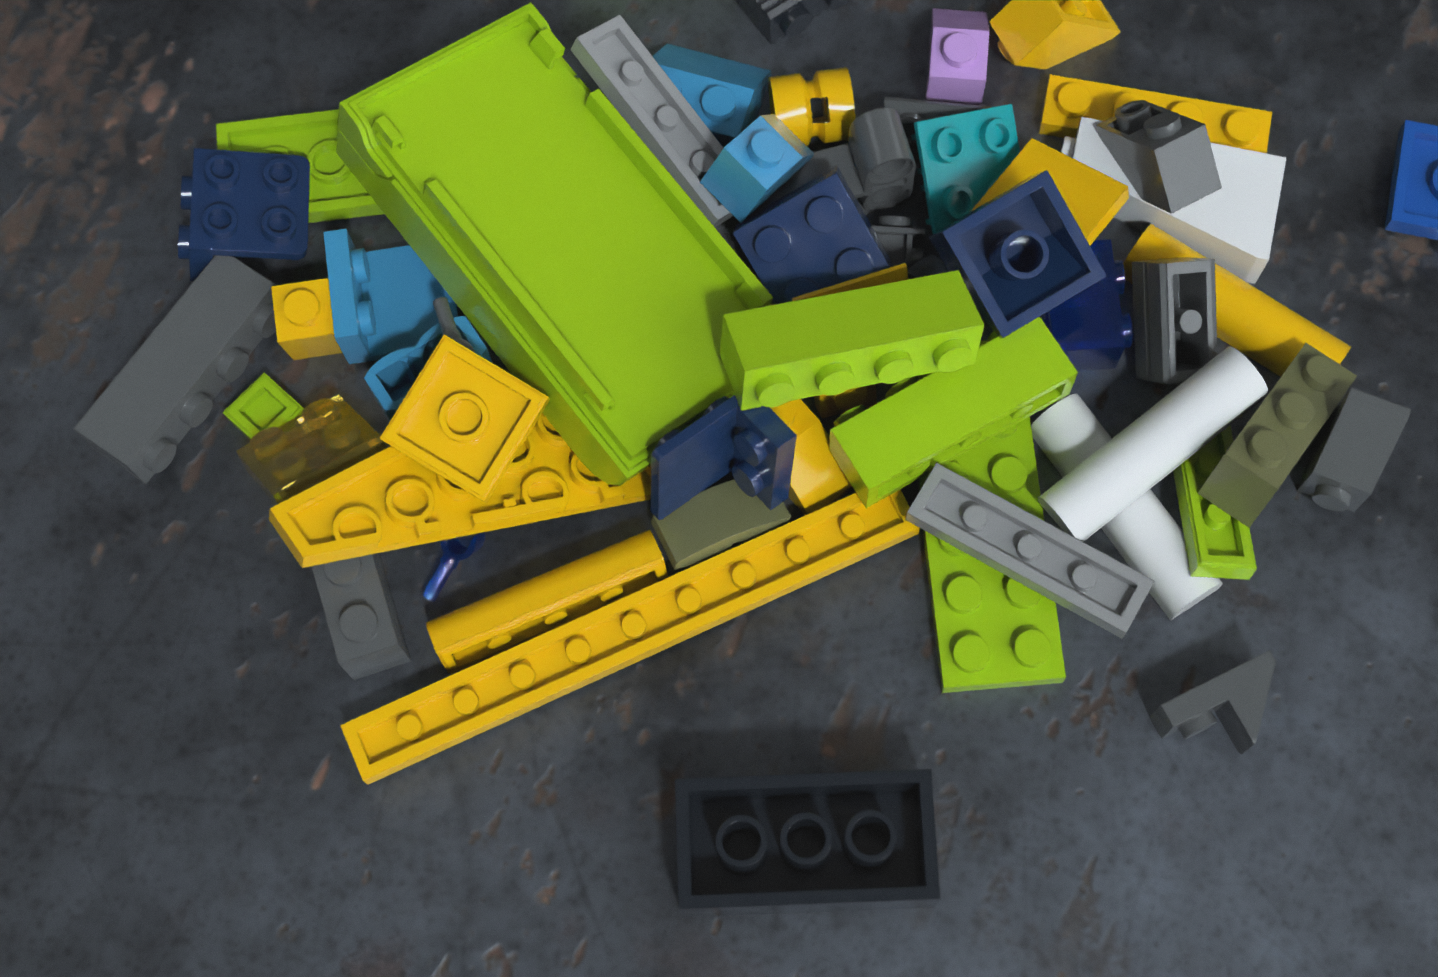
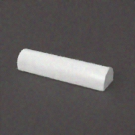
[1038,346,1268,542]
[1031,394,1223,621]

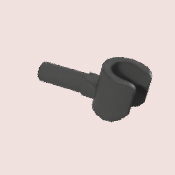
[433,297,477,354]

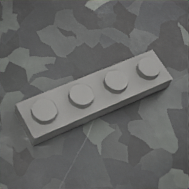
[570,15,733,227]
[905,463,1154,639]

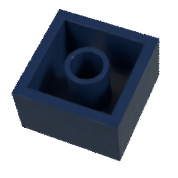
[733,165,894,305]

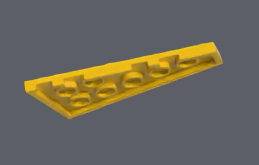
[269,413,651,568]

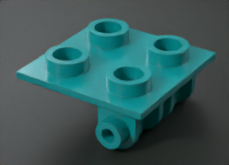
[911,104,1020,234]

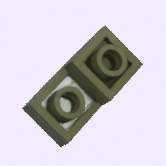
[651,479,791,570]

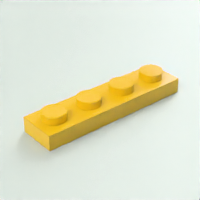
[1039,74,1272,154]

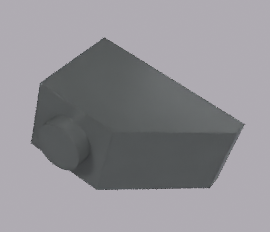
[1297,387,1411,512]

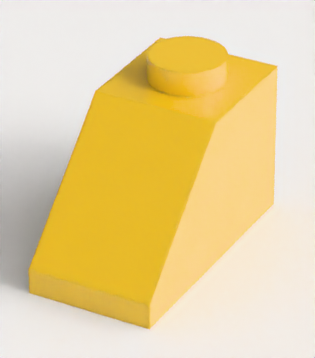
[989,0,1121,70]
[770,399,853,515]

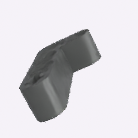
[715,108,916,249]

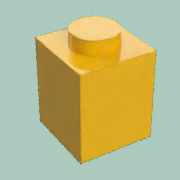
[271,278,343,360]

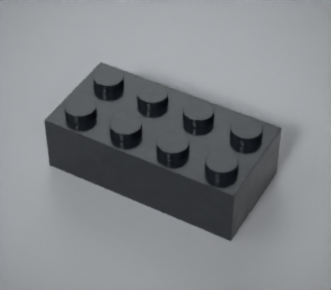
[675,769,940,917]

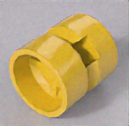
[768,67,856,146]

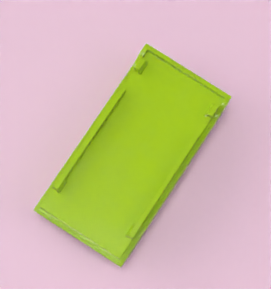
[337,3,773,486]

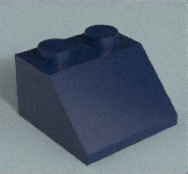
[929,170,1107,338]

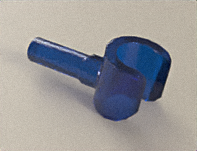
[422,532,485,602]

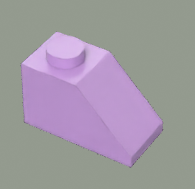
[925,8,989,105]

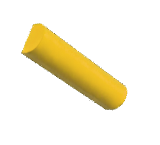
[1118,224,1351,377]
[426,529,669,674]

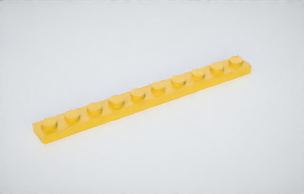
[340,489,920,785]

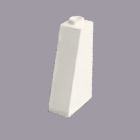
[1061,117,1286,284]

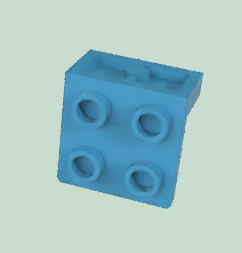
[323,228,459,364]

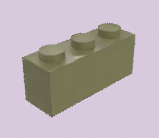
[1198,343,1357,528]

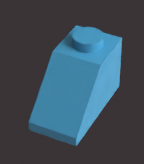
[700,114,814,223]

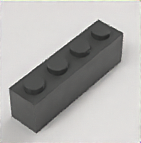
[73,255,276,485]

